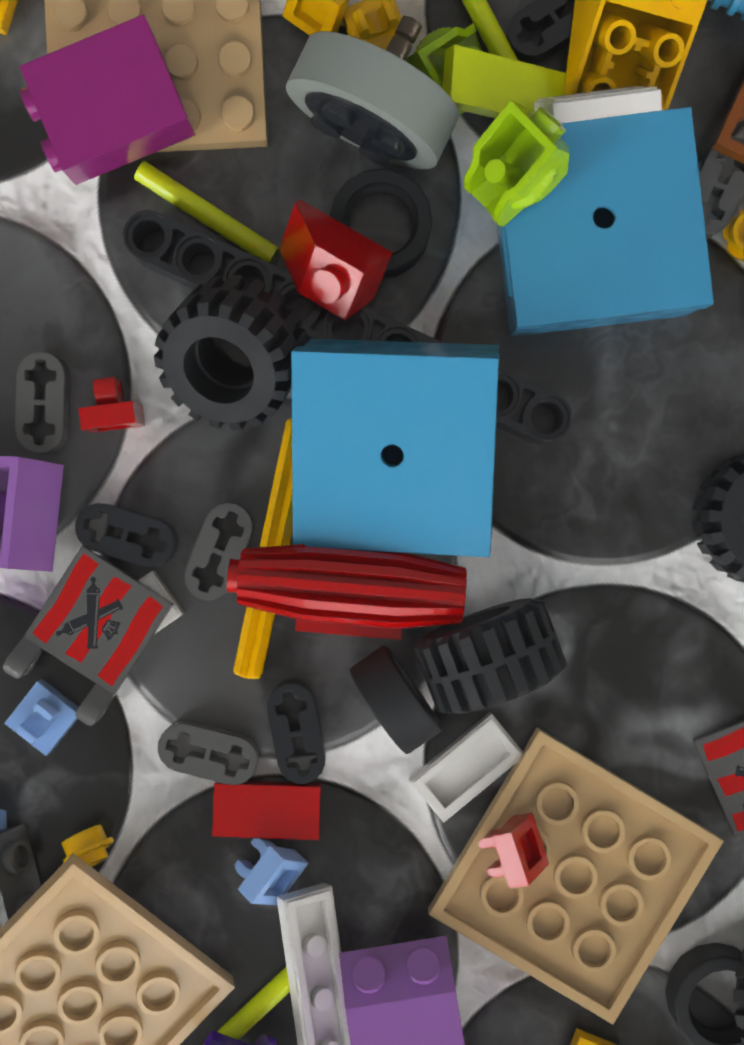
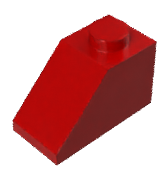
[279,199,393,321]

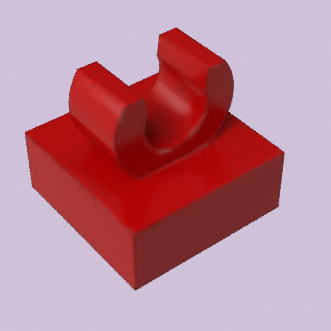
[78,377,145,433]
[478,812,549,889]

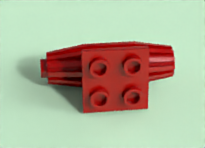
[227,544,467,640]

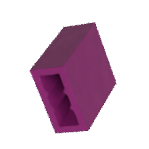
[19,14,196,185]

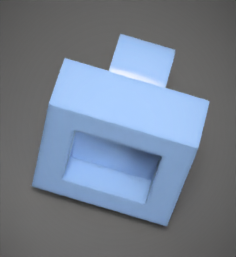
[4,679,79,756]
[234,838,309,906]

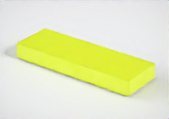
[442,44,566,118]

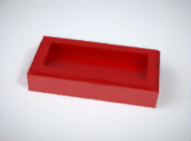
[212,780,321,840]

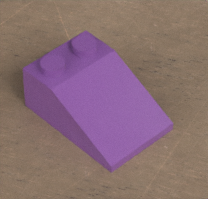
[0,456,64,572]
[339,936,465,1045]

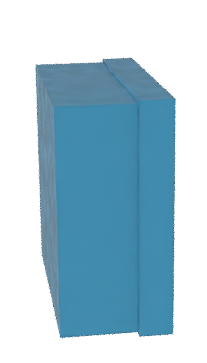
[496,107,714,337]
[291,339,500,557]

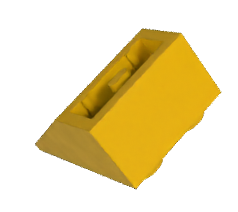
[563,0,707,112]

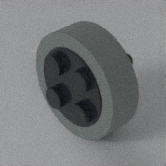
[286,16,459,169]

